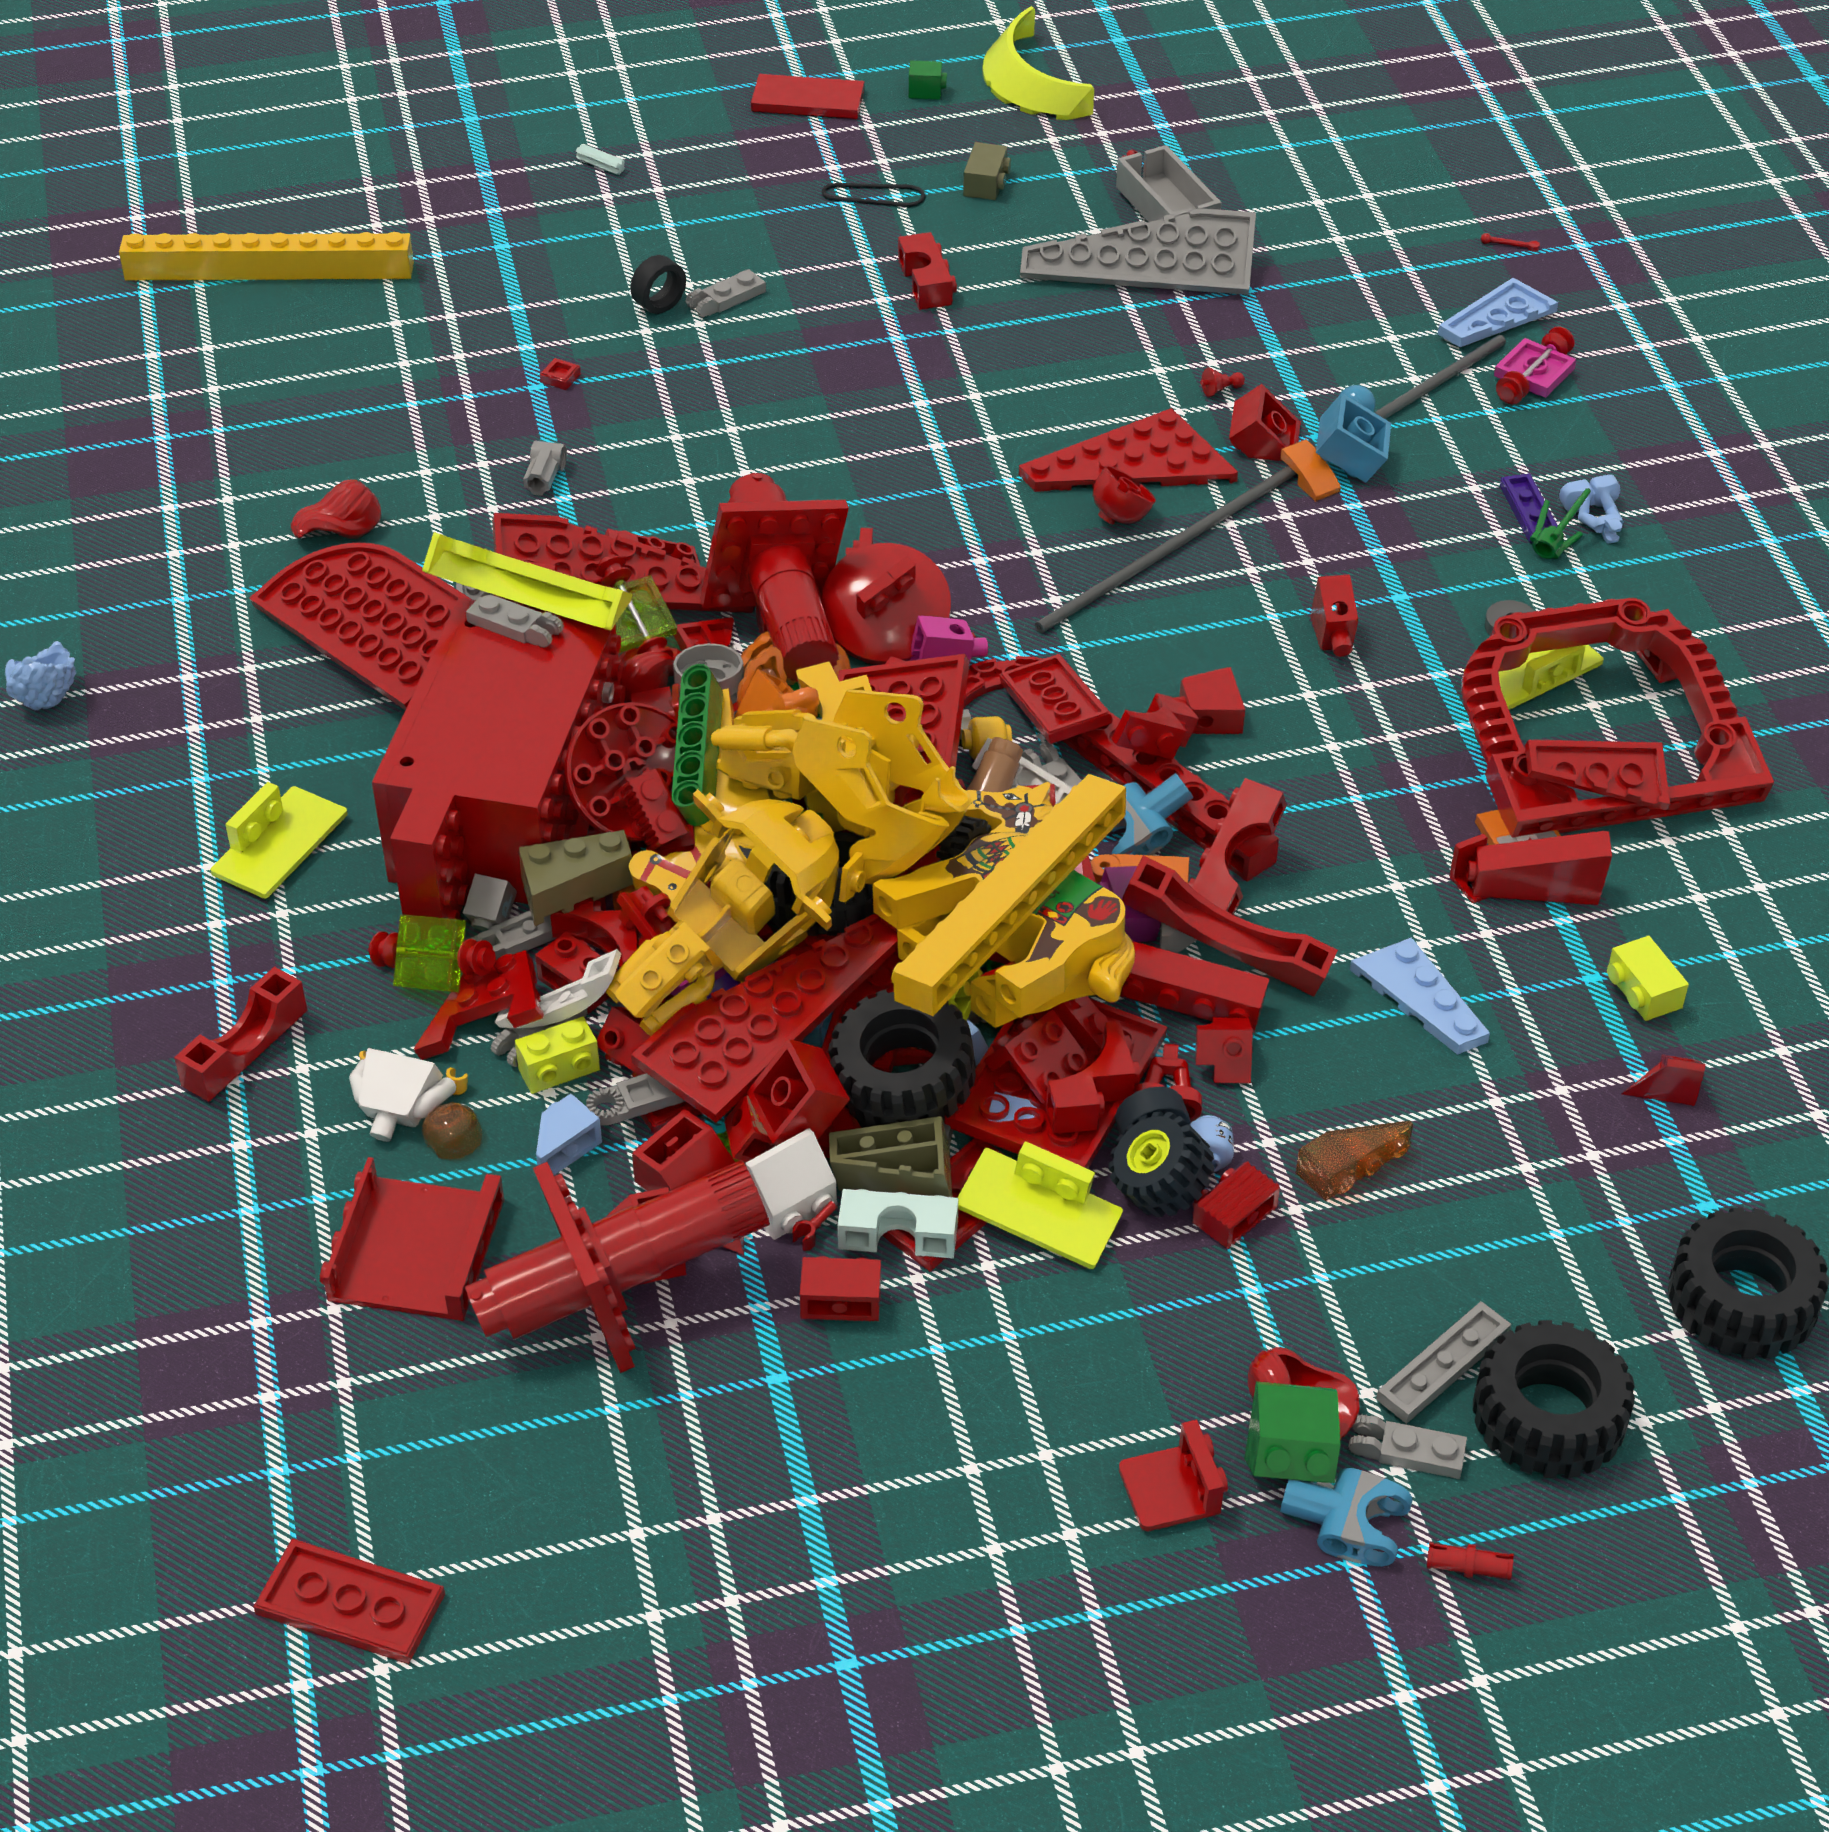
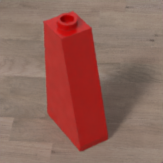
[1466,831,1612,905]

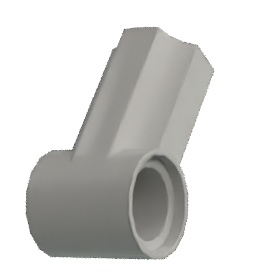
[523,440,567,496]

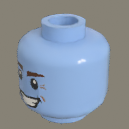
[1190,1115,1234,1172]

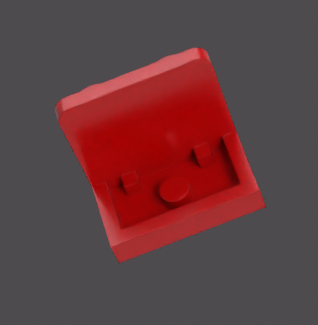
[984,1009,1092,1105]
[1119,1419,1228,1531]

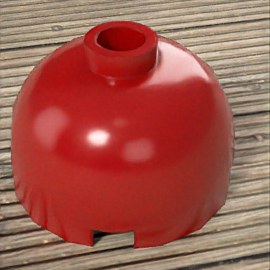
[1093,465,1156,525]

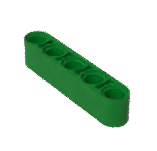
[672,664,723,826]

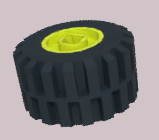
[1109,1111,1214,1217]

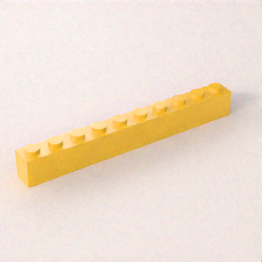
[119,232,414,281]
[891,774,1126,1016]

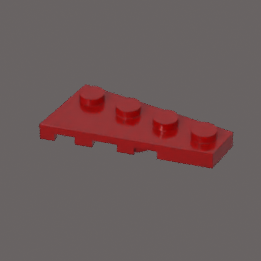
[1525,740,1670,810]

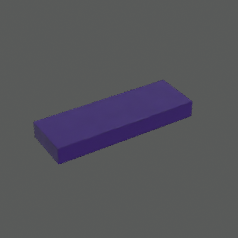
[1500,473,1558,544]

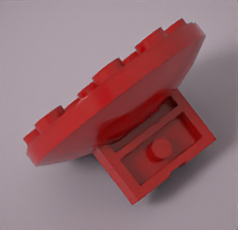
[821,543,951,665]
[565,702,686,843]

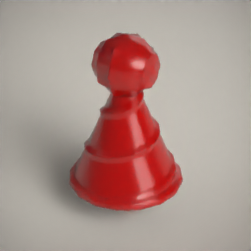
[1200,367,1245,397]

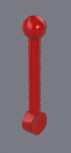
[1480,233,1540,252]

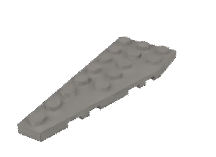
[1020,208,1256,295]

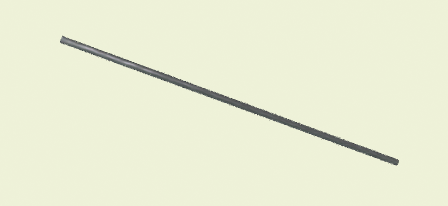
[1035,335,1506,633]

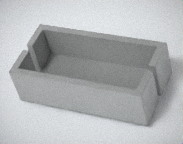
[1116,145,1222,222]

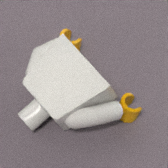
[349,1048,468,1142]

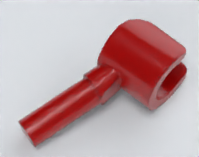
[792,1201,838,1251]

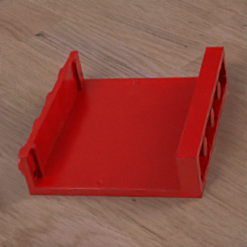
[320,1157,504,1321]

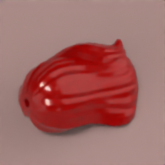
[291,479,381,539]
[618,646,682,703]
[1247,1347,1360,1441]

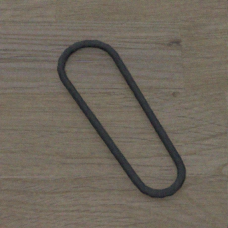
[822,183,925,207]

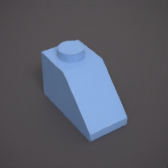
[536,1093,602,1175]

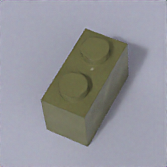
[963,142,1011,200]

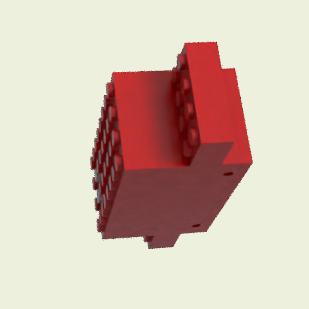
[372,561,625,944]

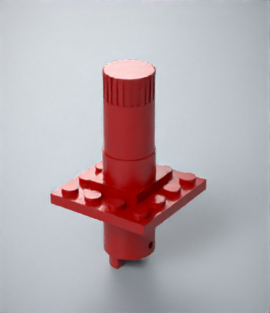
[700,473,849,682]
[465,1160,770,1373]

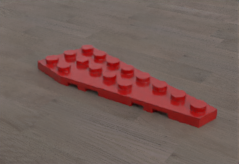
[492,513,754,613]
[631,914,898,1123]

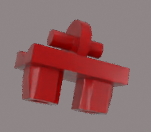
[616,886,675,946]

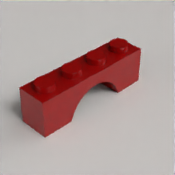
[1188,778,1287,915]
[174,966,308,1102]

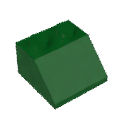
[1244,1381,1341,1483]

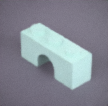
[837,1189,958,1258]

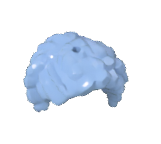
[5,641,76,710]

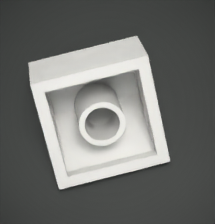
[746,1128,837,1240]

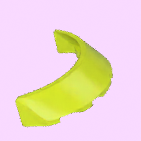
[983,6,1094,120]
[422,532,633,631]

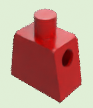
[1310,574,1358,657]
[1174,667,1245,734]

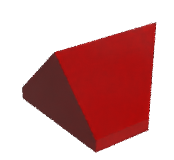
[1621,1054,1706,1106]

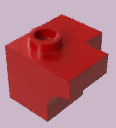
[1195,1017,1253,1083]

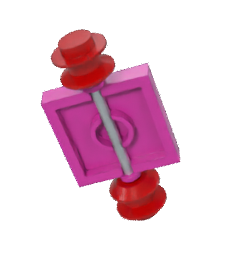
[1494,326,1577,404]

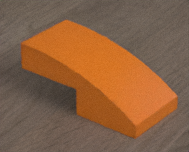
[1281,439,1341,502]

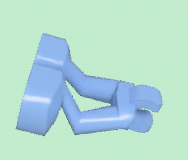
[1559,475,1624,544]

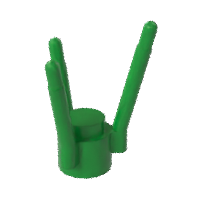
[1530,488,1591,559]

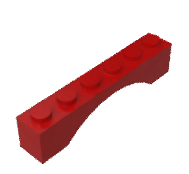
[1121,855,1338,997]

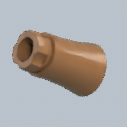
[967,737,1023,792]

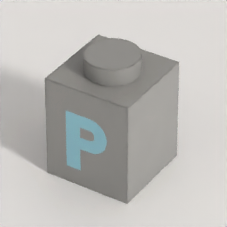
[463,873,517,931]

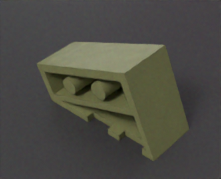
[519,830,633,927]
[829,1116,952,1197]

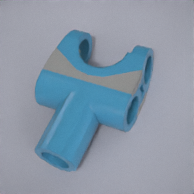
[1110,773,1194,855]
[1280,1468,1413,1567]

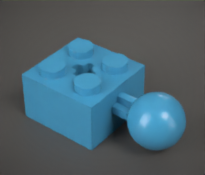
[1316,385,1391,483]

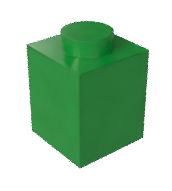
[909,60,947,100]

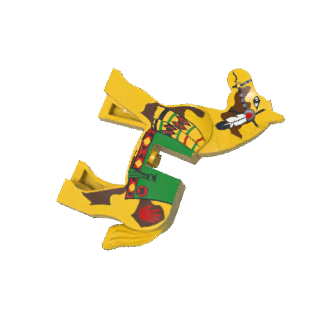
[872,782,1135,1028]

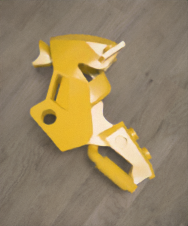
[711,689,971,902]
[606,789,839,1036]

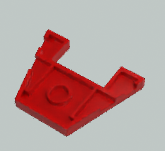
[414,950,544,1060]

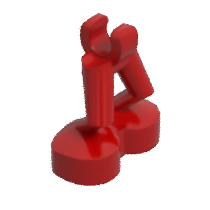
[1133,1043,1202,1122]

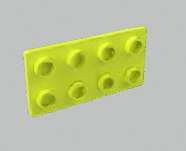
[1464,645,1604,710]
[210,782,348,899]
[957,1141,1123,1269]

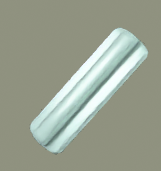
[576,144,625,175]

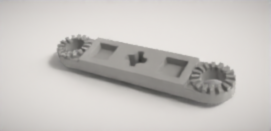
[586,1073,685,1125]

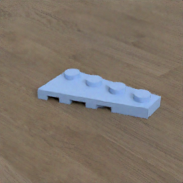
[1438,278,1558,347]
[1350,937,1490,1055]

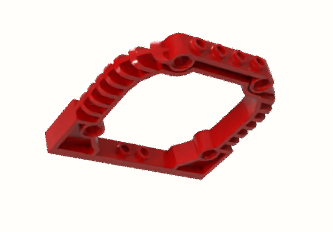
[1461,598,1774,837]

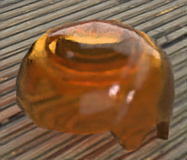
[422,1102,482,1159]

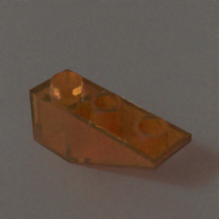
[1296,1120,1413,1201]

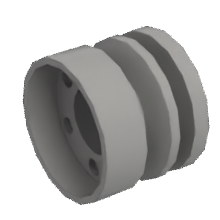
[673,643,744,704]

